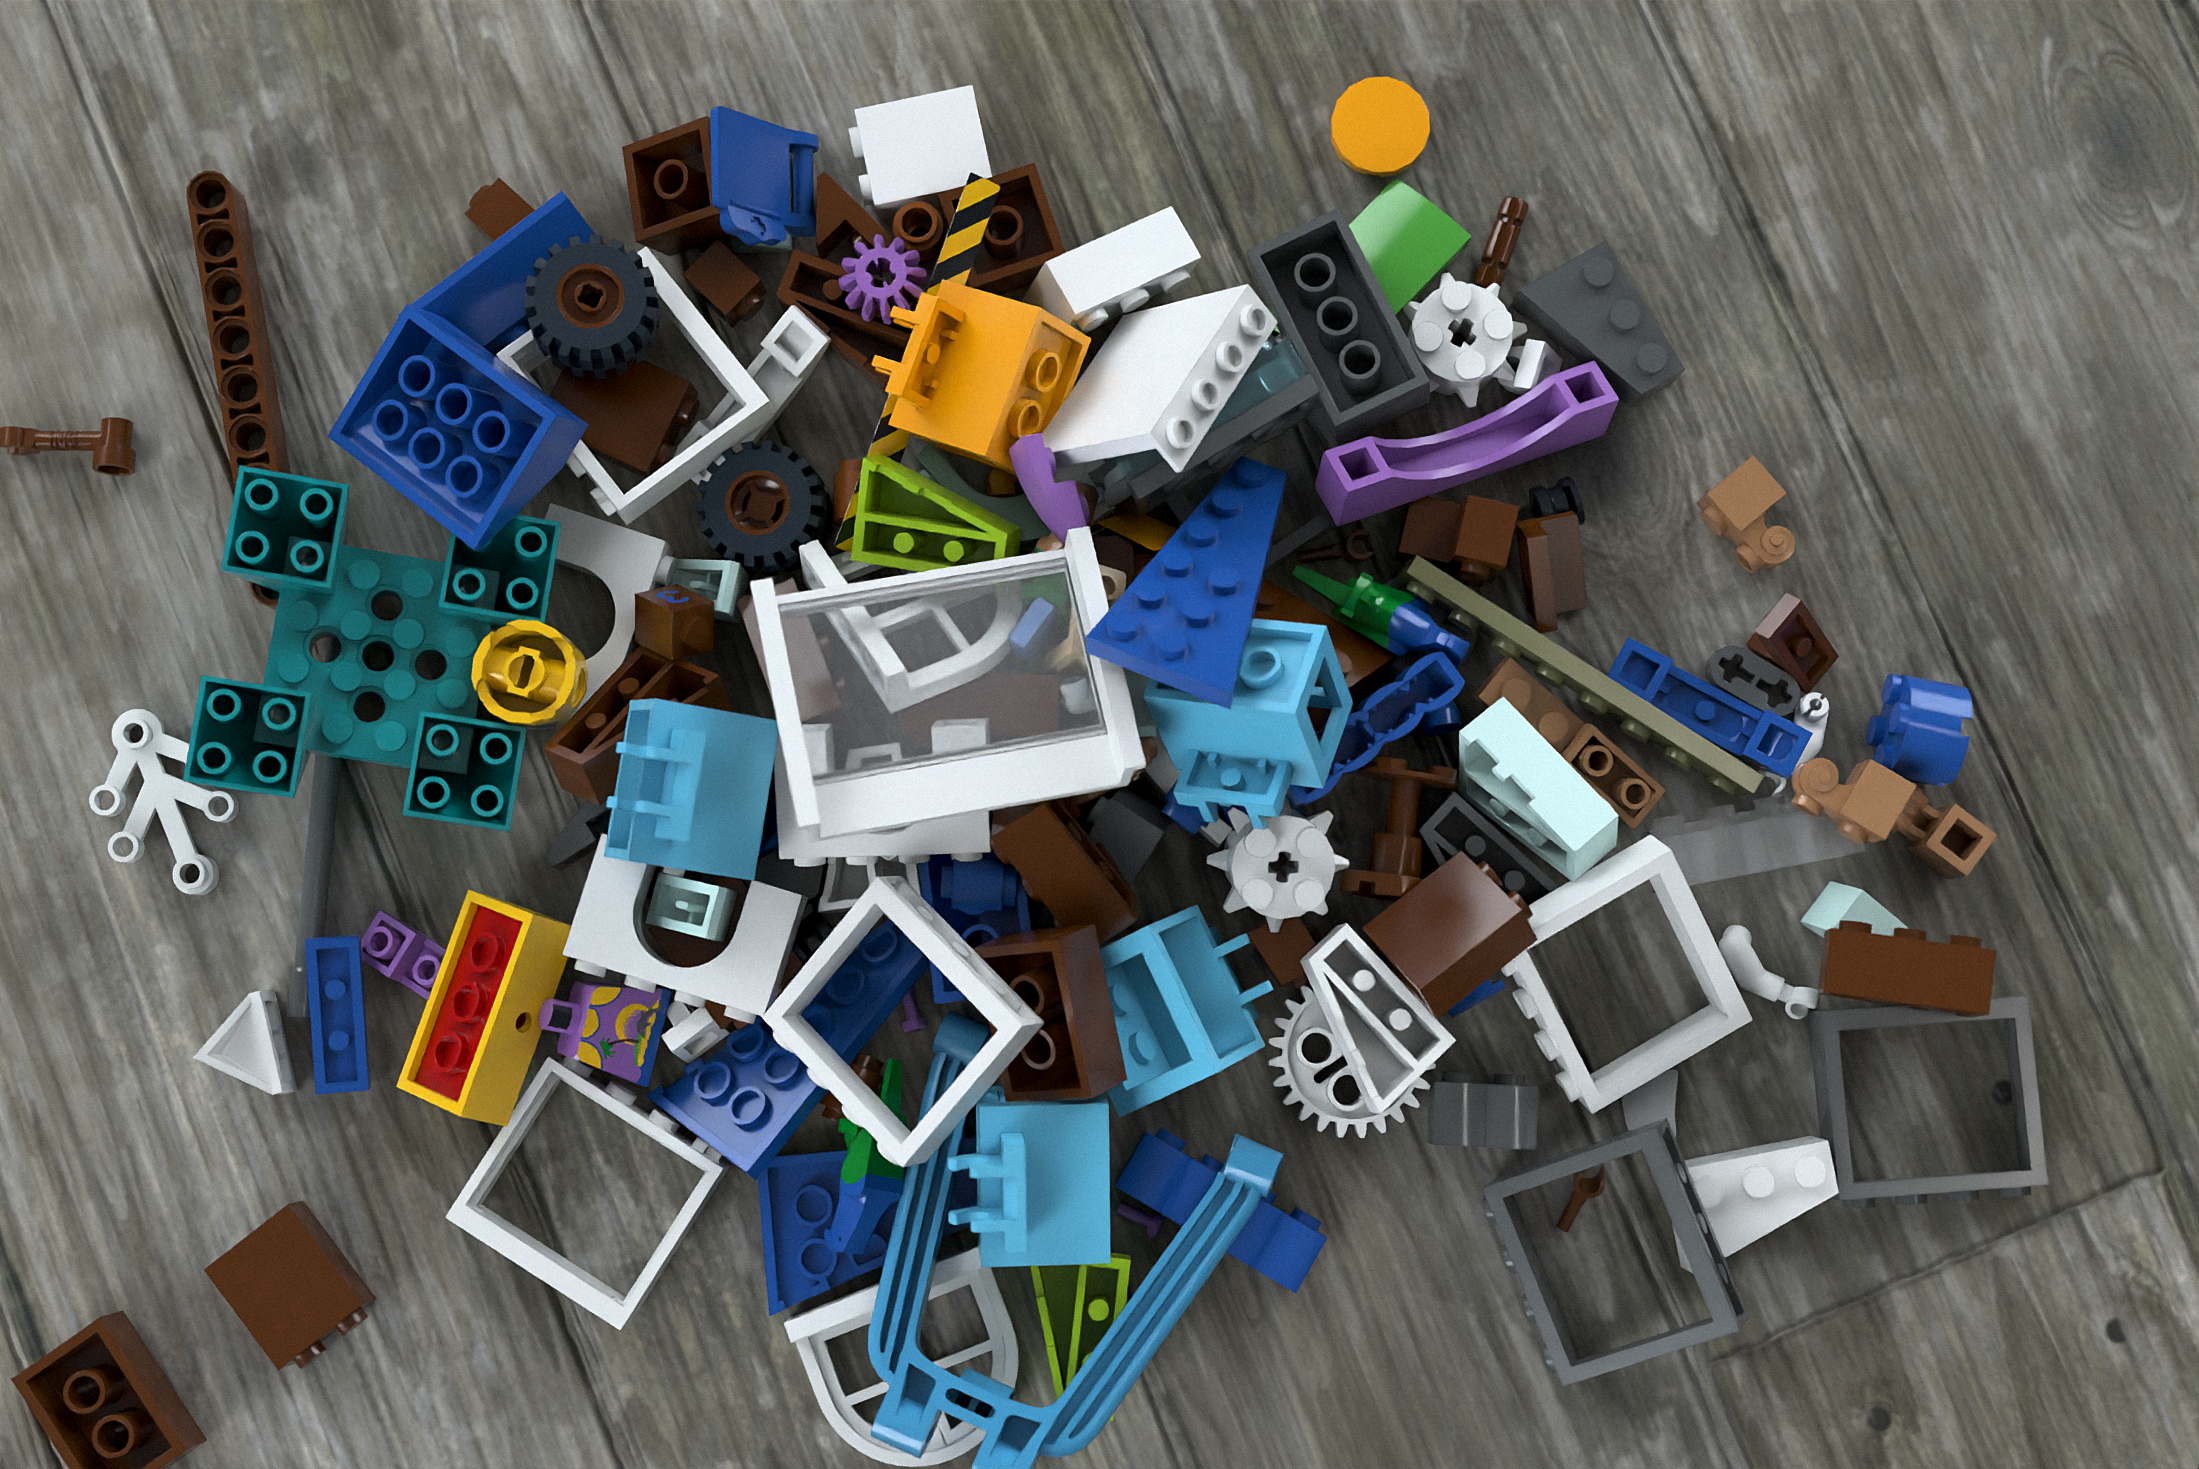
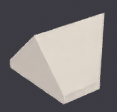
[193,991,298,1095]

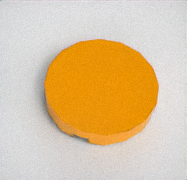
[1330,77,1430,177]

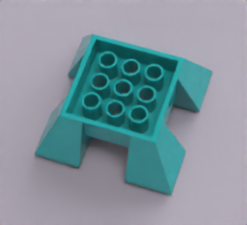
[183,465,562,832]

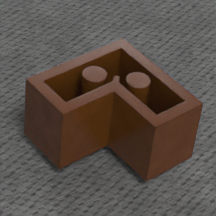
[1394,495,1520,587]

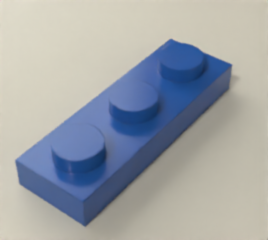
[305,934,371,1095]

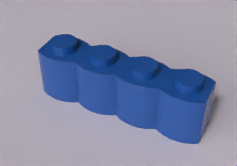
[1286,651,1465,809]
[1115,1127,1327,1293]

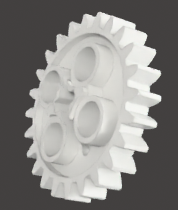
[1268,985,1436,1138]

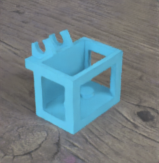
[1143,618,1353,830]
[604,699,779,881]
[1100,905,1274,1118]
[948,1086,1110,1267]

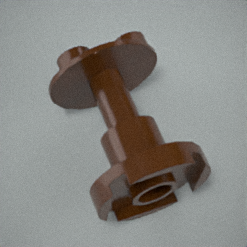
[1339,757,1460,902]

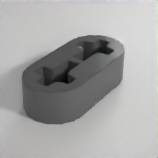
[1705,646,1801,717]

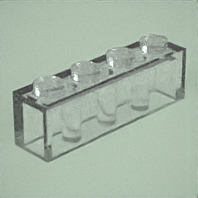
[1640,794,1866,893]

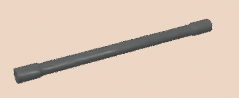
[287,637,342,1018]

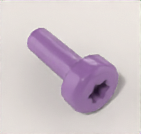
[902,987,927,1033]
[1116,1202,1164,1238]

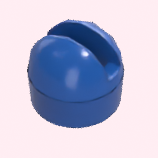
[1420,701,1462,736]

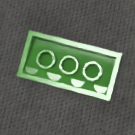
[1271,178,1472,337]

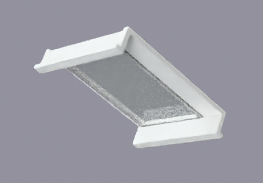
[750,526,1146,843]

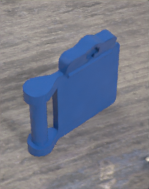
[711,106,818,246]

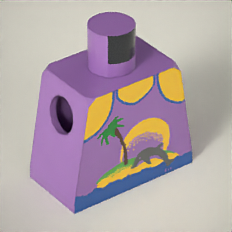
[539,981,672,1087]

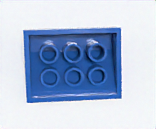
[327,304,589,551]

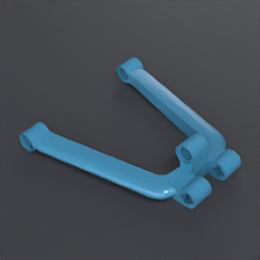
[868,1011,1284,1469]

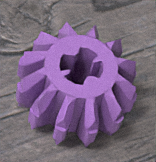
[839,234,927,325]

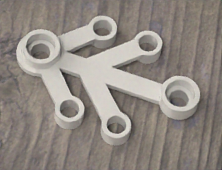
[89,709,239,895]

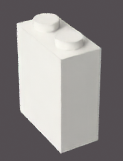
[848,85,992,220]

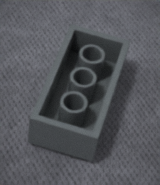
[1246,207,1430,446]

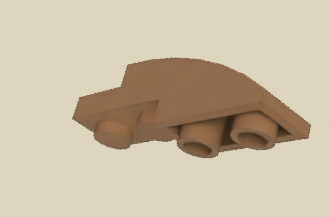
[1473,657,1666,829]

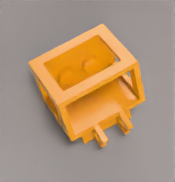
[871,279,1091,476]

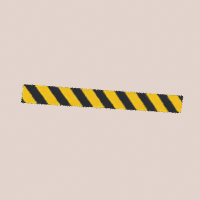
[835,172,1000,553]

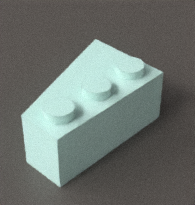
[1459,697,1619,882]

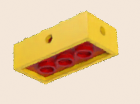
[396,889,572,1127]

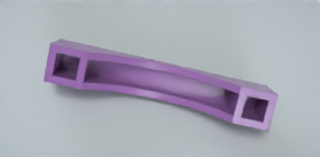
[1314,361,1619,527]

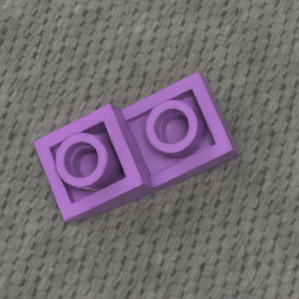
[1008,433,1089,544]
[361,910,447,1000]

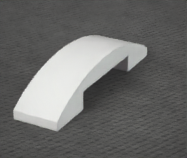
[674,305,832,486]

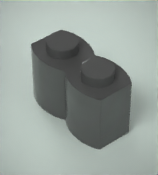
[1427,1071,1538,1150]

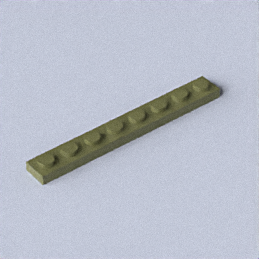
[1397,555,1764,798]

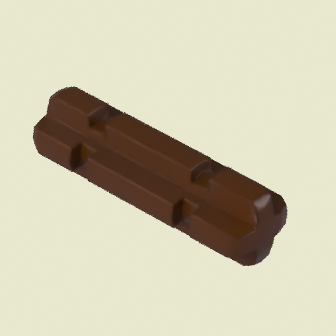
[1473,196,1529,289]

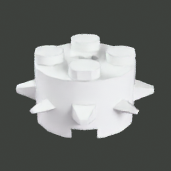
[1403,273,1527,408]
[1207,796,1349,933]

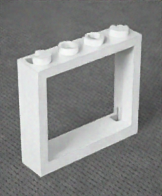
[496,247,775,525]
[1501,834,1753,1114]
[762,876,1045,1168]
[445,1056,730,1331]

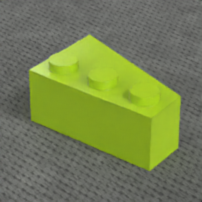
[1030,1252,1131,1421]

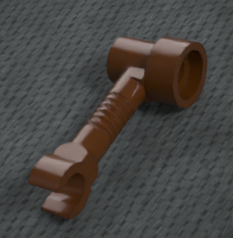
[0,417,136,476]

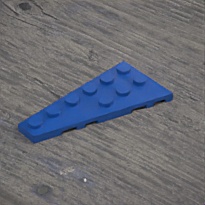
[758,1136,977,1316]

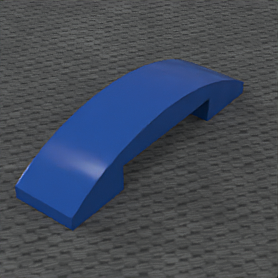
[1607,637,1813,779]

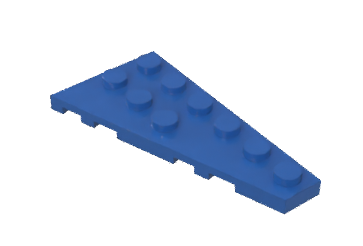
[1086,456,1287,710]
[646,919,930,1181]

